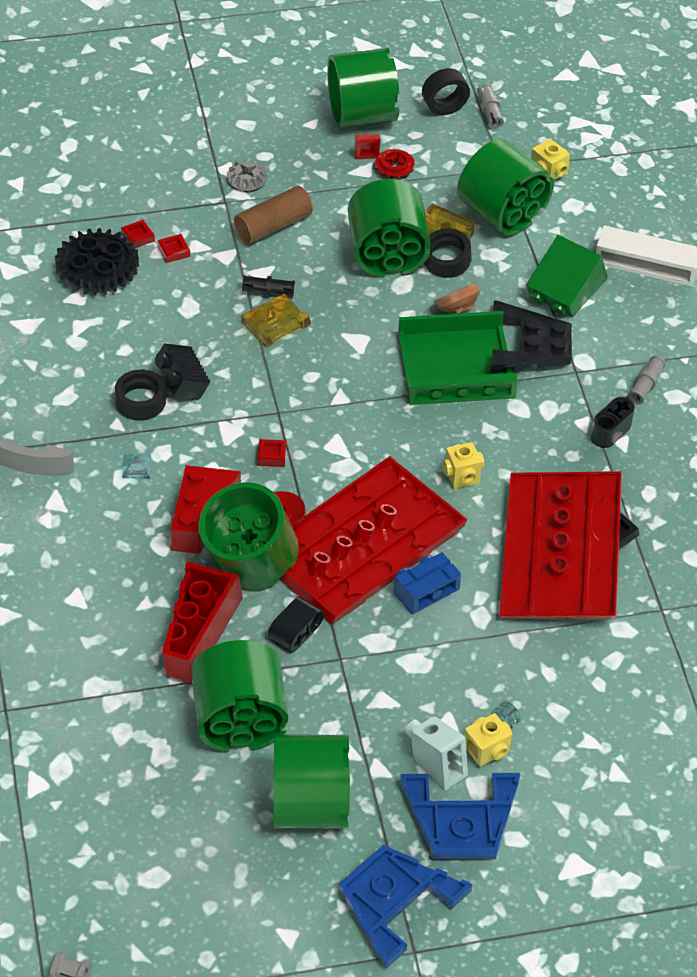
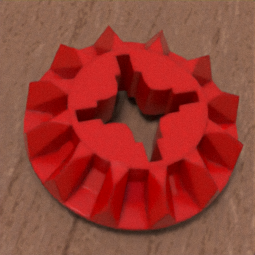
[375,149,415,180]

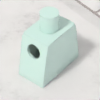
[405,717,468,791]

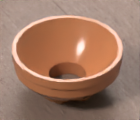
[434,282,480,314]

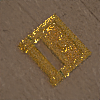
[241,294,311,347]

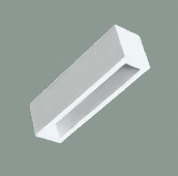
[596,225,697,287]

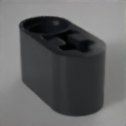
[591,397,635,448]
[268,596,325,652]

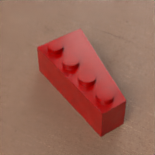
[162,561,243,683]

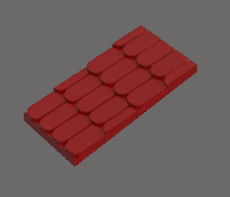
[280,456,467,624]
[500,471,622,620]

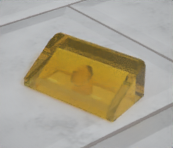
[425,203,475,240]

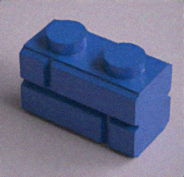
[393,552,461,614]

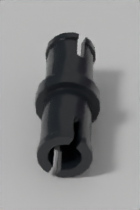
[242,275,295,297]

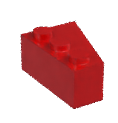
[171,465,241,554]

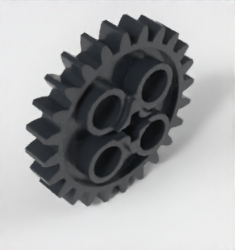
[55,228,139,295]

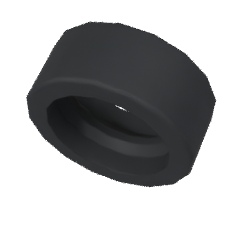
[422,68,470,115]
[424,228,472,278]
[115,369,166,420]

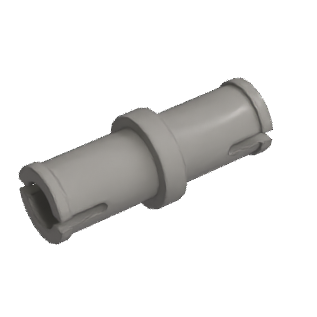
[477,83,504,129]
[628,355,666,404]

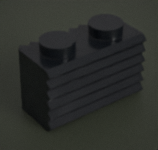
[155,343,210,400]

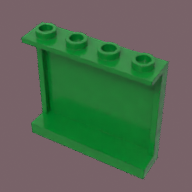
[398,311,518,405]

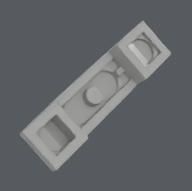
[0,439,74,476]

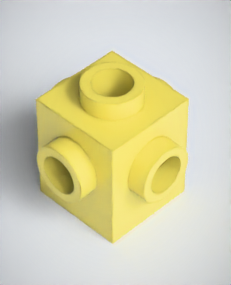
[531,138,570,180]
[442,442,484,489]
[464,713,513,767]

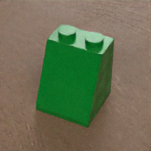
[526,235,608,317]

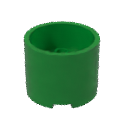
[327,48,400,128]
[457,139,554,236]
[347,179,430,277]
[199,482,298,590]
[191,640,289,752]
[273,734,350,829]

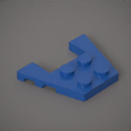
[400,773,520,859]
[339,845,472,969]

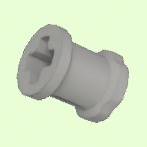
[50,952,91,977]

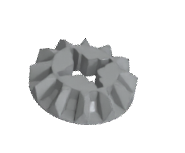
[227,160,267,191]

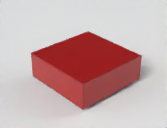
[354,134,380,159]
[121,219,155,248]
[158,234,191,263]
[258,439,287,467]

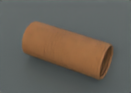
[234,186,313,244]

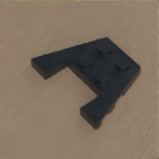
[491,300,572,373]

